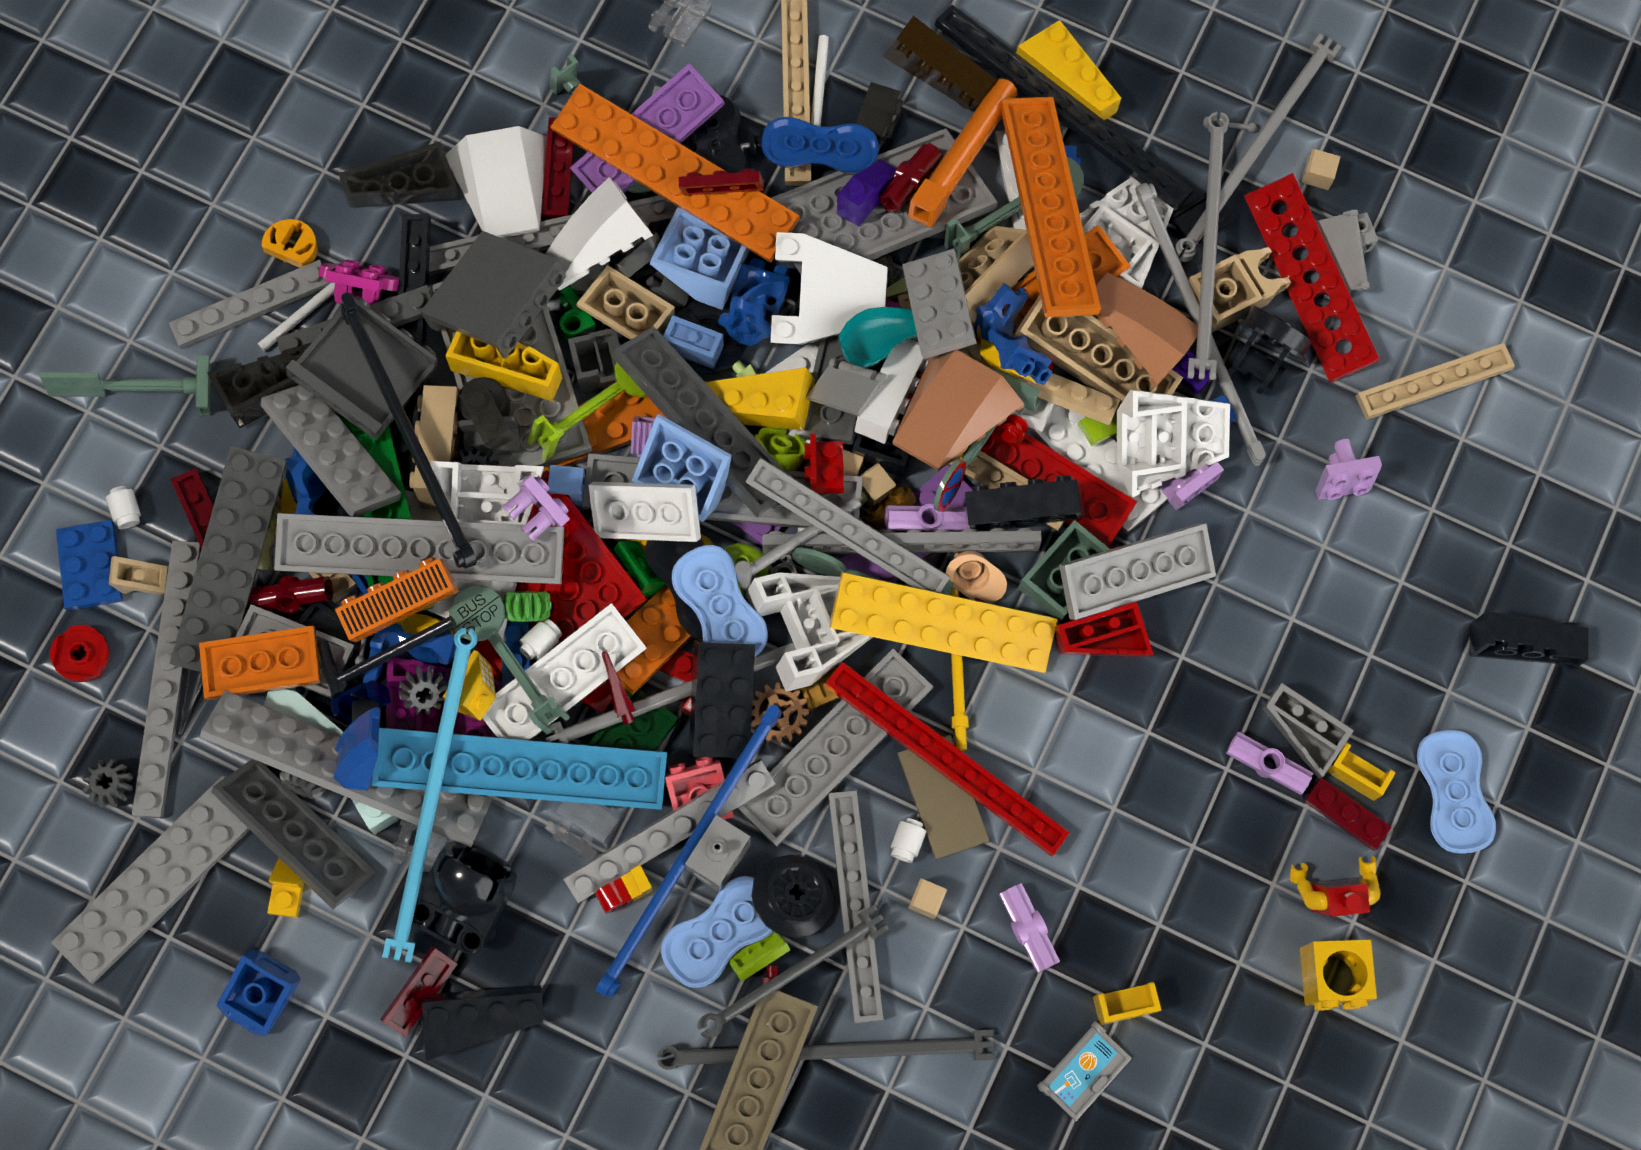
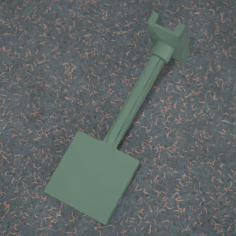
[40,355,211,416]

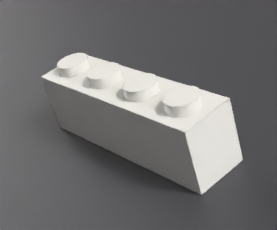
[854,339,929,444]

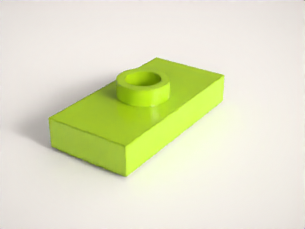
[728,931,790,982]

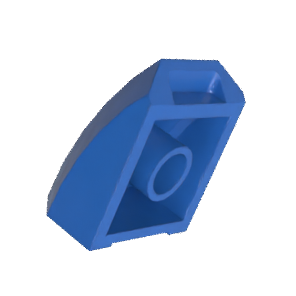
[333,707,380,791]
[217,949,301,1036]

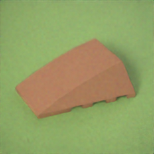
[1096,273,1198,388]
[893,350,1024,471]

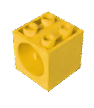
[1300,940,1377,1011]

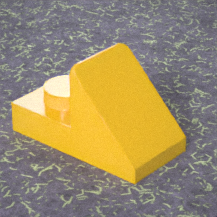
[267,858,305,918]

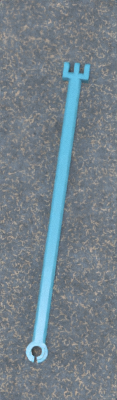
[382,628,477,963]

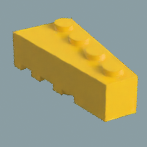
[1016,20,1121,120]
[446,331,563,402]
[705,367,815,430]

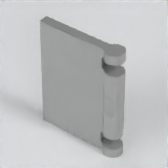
[806,358,887,416]

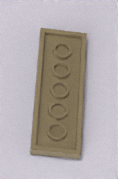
[699,984,818,1150]

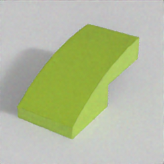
[1078,407,1119,446]

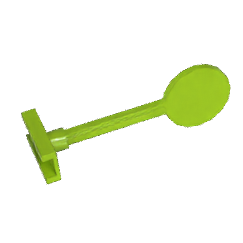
[527,362,648,463]

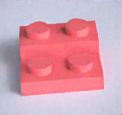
[665,757,734,820]

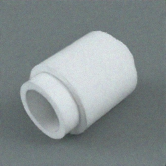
[106,486,141,529]
[520,619,562,660]
[891,818,926,863]

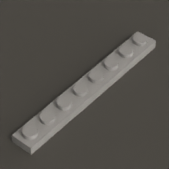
[745,457,950,593]
[563,759,775,903]
[828,790,884,1024]

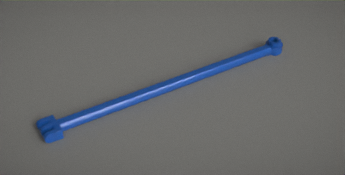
[595,705,782,998]

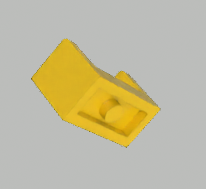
[1327,742,1396,801]
[1093,982,1161,1025]

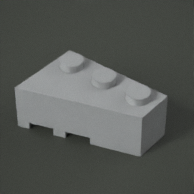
[1262,683,1354,779]

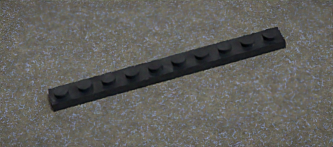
[391,213,432,477]

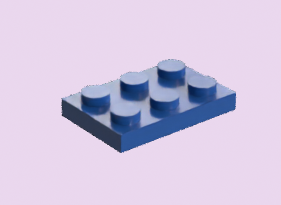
[56,520,123,611]

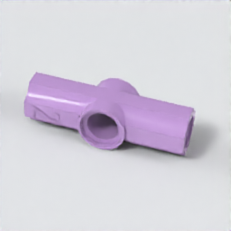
[885,504,970,532]
[1226,731,1313,795]
[999,883,1060,973]

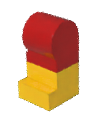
[595,865,653,914]

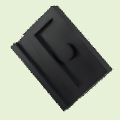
[1170,193,1235,246]

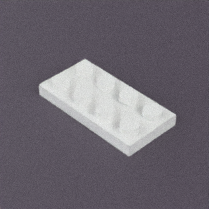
[588,482,701,542]

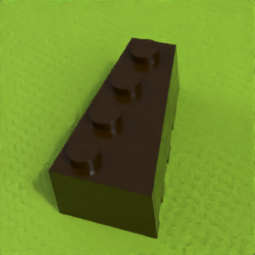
[883,15,996,111]

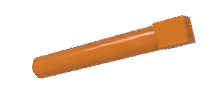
[908,79,1017,228]

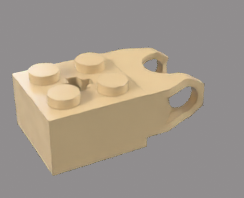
[1188,247,1291,333]

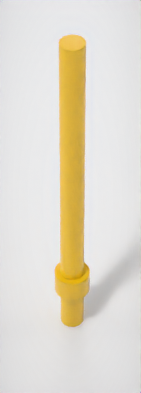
[950,587,969,751]

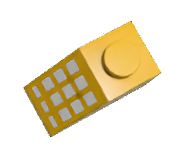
[443,650,496,721]

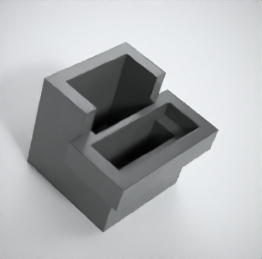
[568,328,620,394]

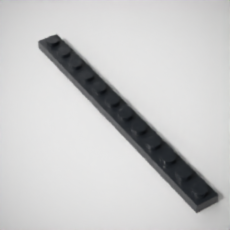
[934,5,1194,210]

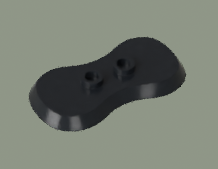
[688,95,751,173]
[645,538,705,640]

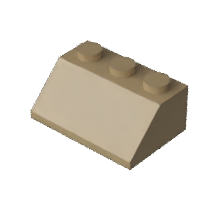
[577,265,675,340]

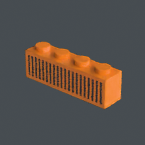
[335,557,459,642]

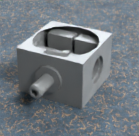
[685,815,751,892]

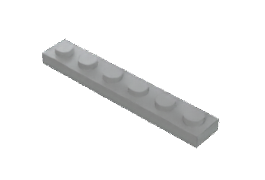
[169,260,330,349]

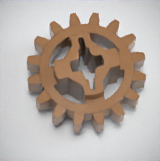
[751,682,809,745]

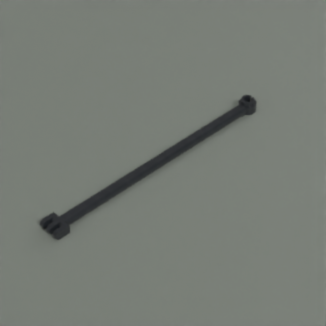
[341,293,477,569]

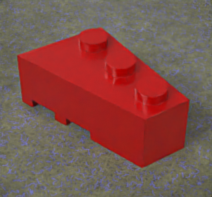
[1054,601,1154,657]

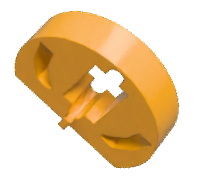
[262,219,318,268]

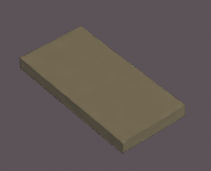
[897,735,989,861]

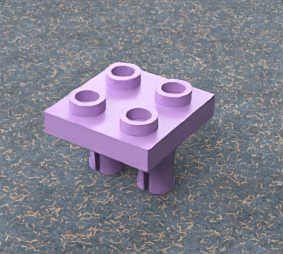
[1315,439,1382,500]
[502,475,570,541]

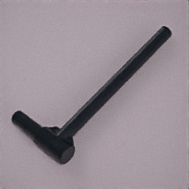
[317,616,456,698]

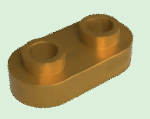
[865,487,916,530]

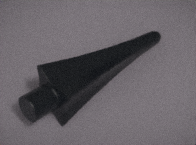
[177,669,203,737]

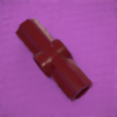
[879,143,942,212]
[247,576,334,613]

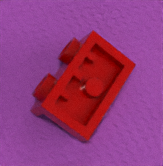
[805,433,844,494]

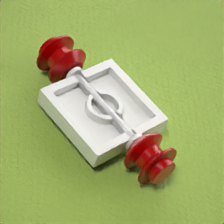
[998,362,1054,443]

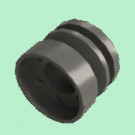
[609,209,662,278]

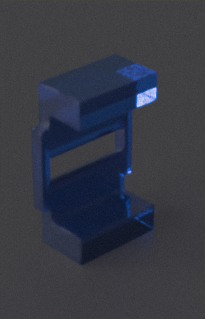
[330,680,392,723]

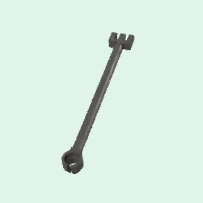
[697,904,890,1038]

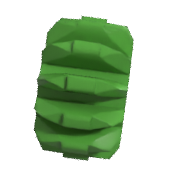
[503,591,551,622]

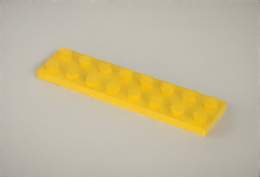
[829,572,1057,673]

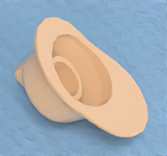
[946,550,1007,603]

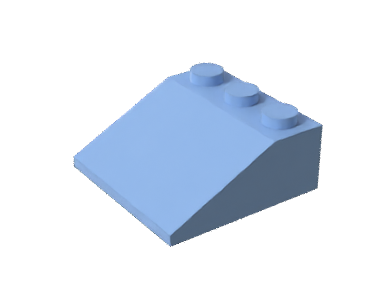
[650,207,749,310]
[632,414,732,522]

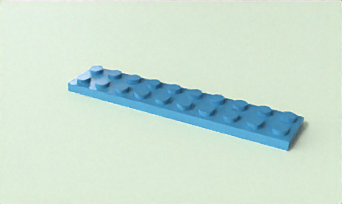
[372,727,667,810]

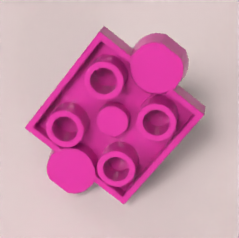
[318,259,399,305]

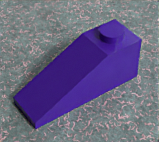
[837,160,897,226]

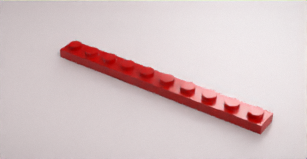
[824,662,1070,857]

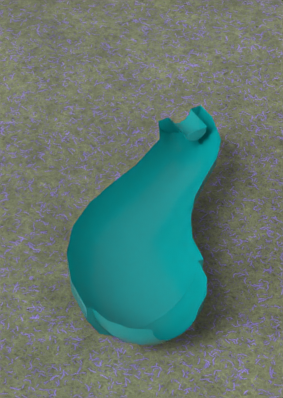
[838,307,917,368]

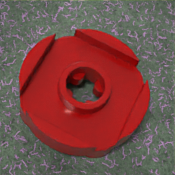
[50,625,110,682]

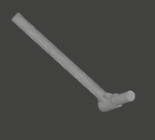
[735,497,861,598]

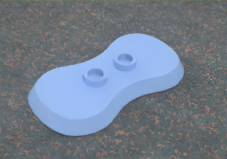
[672,545,768,657]
[1417,730,1496,853]
[661,876,773,988]

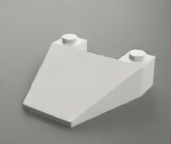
[771,232,888,345]
[745,572,872,692]

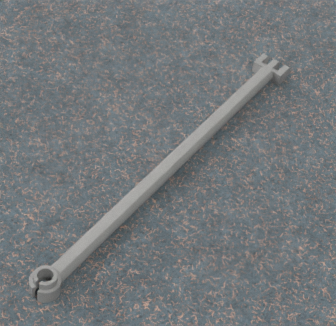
[1174,33,1342,262]
[1187,112,1229,380]
[1135,183,1266,466]
[542,642,796,744]

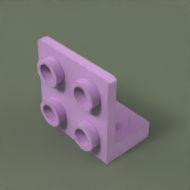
[1158,462,1224,511]

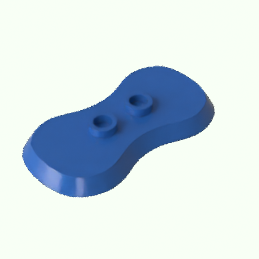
[762,117,879,174]

